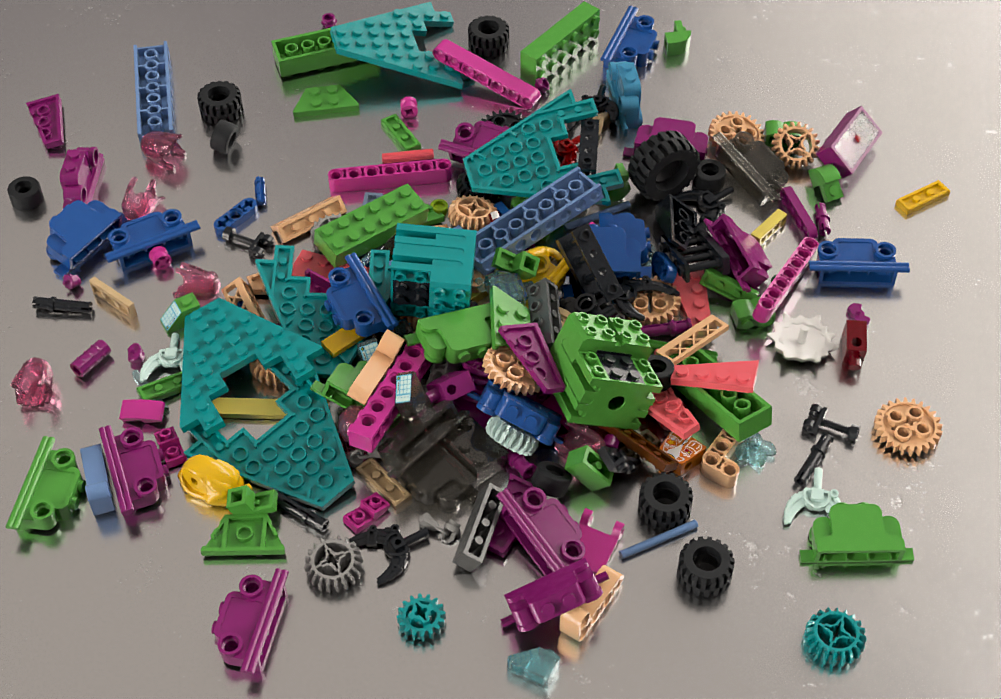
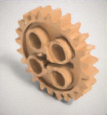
[707,111,765,160]
[624,275,681,326]
[482,345,540,396]
[874,397,943,457]

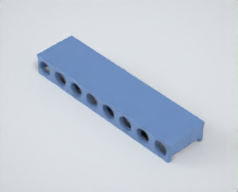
[133,41,176,147]
[474,166,604,276]

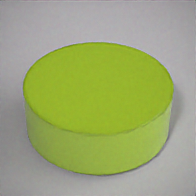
[430,199,448,215]

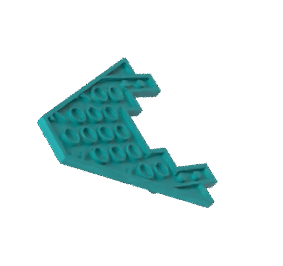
[330,2,471,89]
[463,89,624,206]
[255,245,391,379]
[180,298,325,436]
[183,360,355,511]

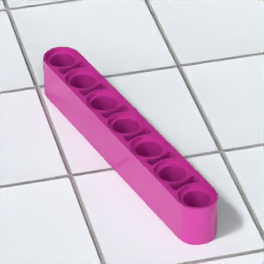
[432,39,541,109]
[328,159,452,193]
[752,237,819,323]

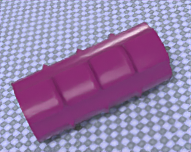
[70,340,111,377]

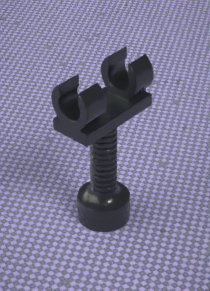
[222,226,274,259]
[802,404,861,442]

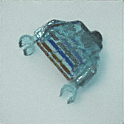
[475,270,533,306]

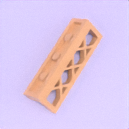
[270,195,347,243]
[221,277,266,319]
[656,314,729,365]

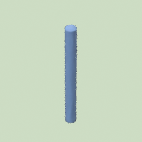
[563,201,631,231]
[619,519,698,559]

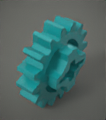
[397,593,446,641]

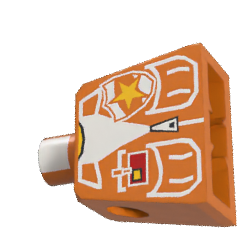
[659,431,707,476]

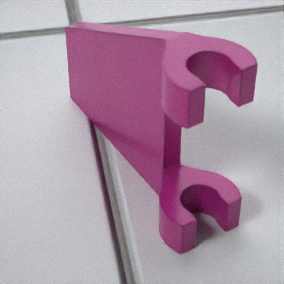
[579,508,625,574]

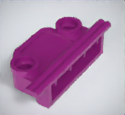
[623,117,708,161]
[438,121,509,163]
[60,147,105,208]
[703,213,772,293]
[99,425,170,517]
[496,487,585,576]
[500,558,609,632]
[211,568,289,674]

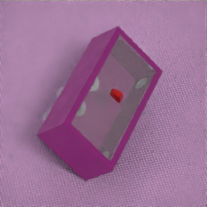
[816,106,883,180]

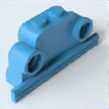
[606,61,643,137]

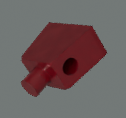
[840,320,867,371]

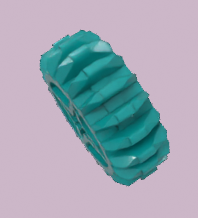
[804,607,867,667]

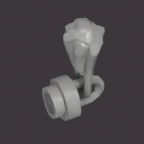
[347,442,389,468]
[418,513,461,543]

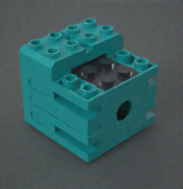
[391,223,477,318]

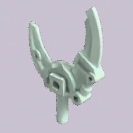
[140,333,183,383]
[783,467,841,525]

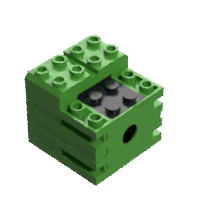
[550,312,663,430]

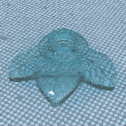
[735,433,777,469]

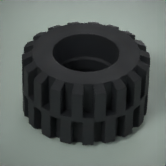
[468,15,509,58]
[197,80,243,125]
[638,472,693,531]
[677,536,735,597]

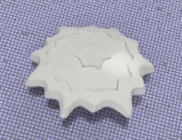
[767,312,839,363]

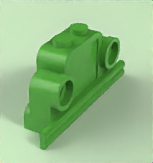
[403,303,492,364]
[310,361,410,436]
[5,436,86,530]
[799,502,915,563]

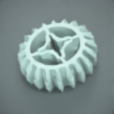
[485,416,540,456]

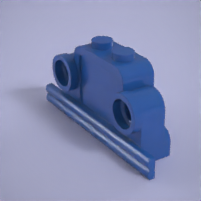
[601,6,660,68]
[46,200,129,278]
[104,209,201,272]
[599,212,652,279]
[555,224,652,278]
[808,238,910,285]
[324,253,399,337]
[467,379,564,446]

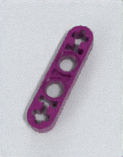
[780,186,818,240]

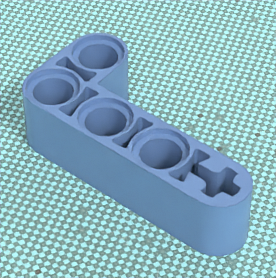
[80,443,116,516]

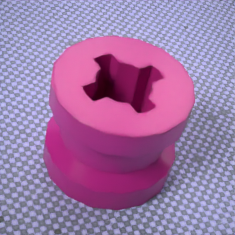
[400,96,418,119]
[149,246,172,270]

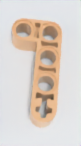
[347,329,405,405]
[700,429,743,488]
[559,565,624,642]

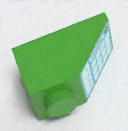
[160,292,201,334]

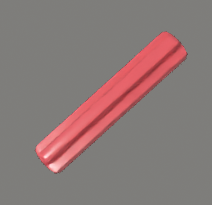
[382,148,434,164]

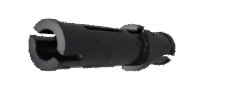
[32,296,93,314]
[794,433,834,487]
[277,491,330,532]

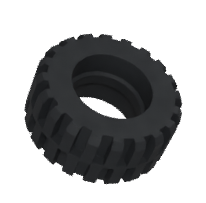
[628,130,700,201]

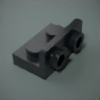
[597,446,642,474]

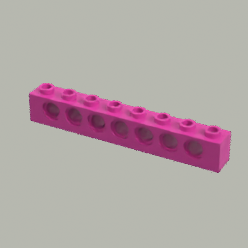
[347,332,432,453]

